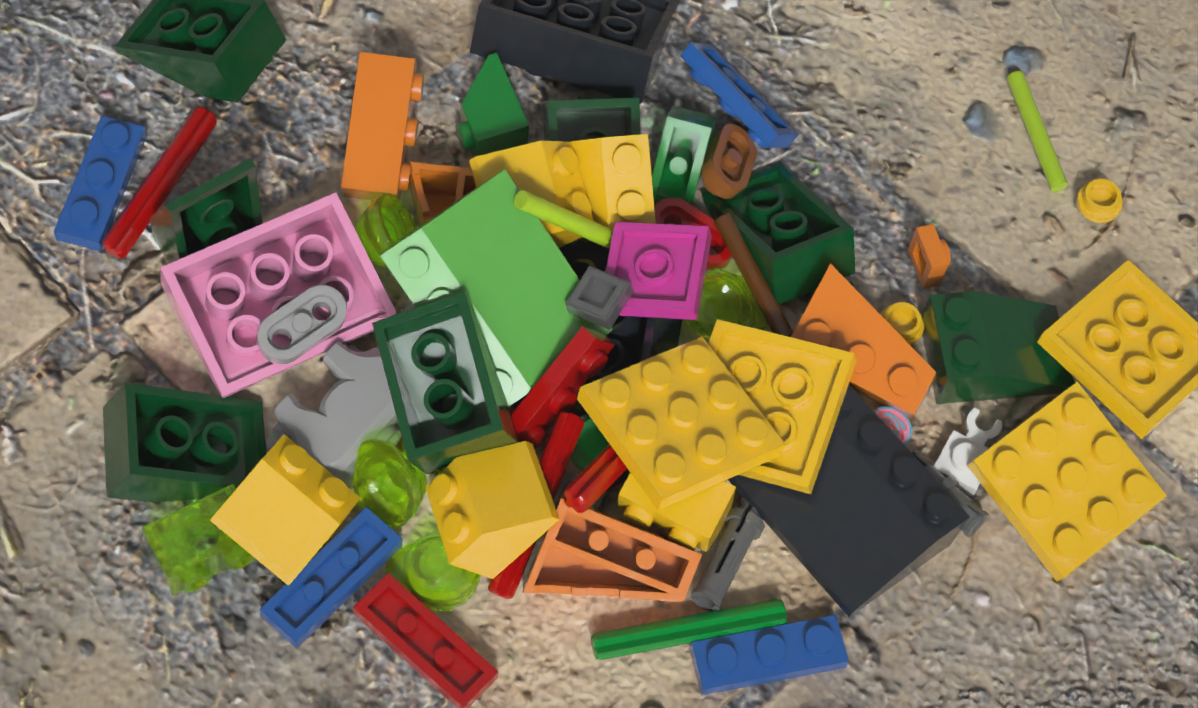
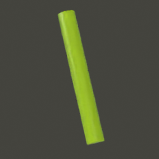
[1007,71,1068,192]
[514,190,614,249]

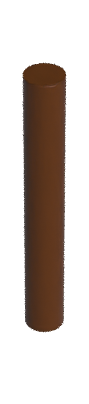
[714,213,793,337]

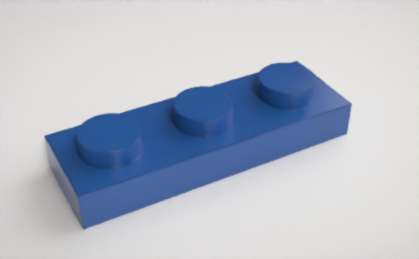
[680,42,799,148]
[54,115,147,252]
[259,507,402,649]
[689,615,849,696]

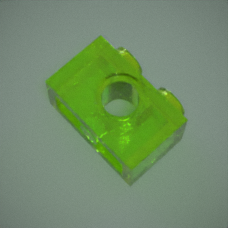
[141,484,256,596]

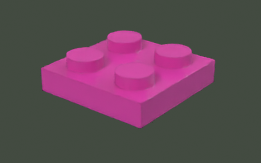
[605,222,712,320]

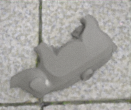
[265,301,416,486]

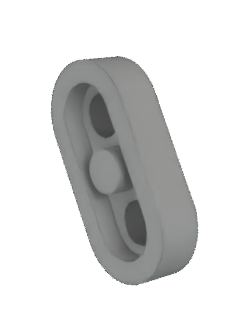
[257,285,347,364]

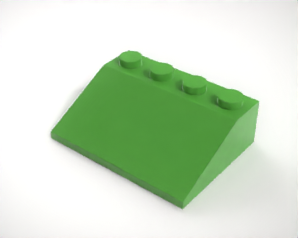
[380,169,613,407]

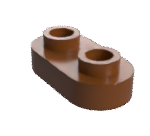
[701,123,757,199]

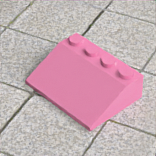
[160,192,397,398]

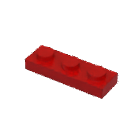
[511,326,615,450]
[353,573,499,708]

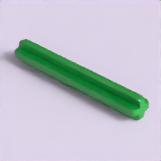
[591,599,787,660]

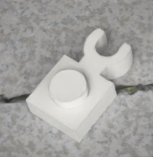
[934,408,1002,498]

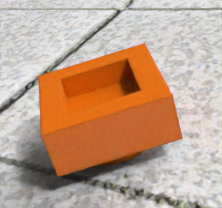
[908,224,951,289]

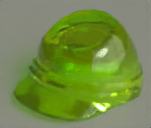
[355,193,417,268]
[686,267,768,340]
[352,439,427,528]
[385,532,481,612]

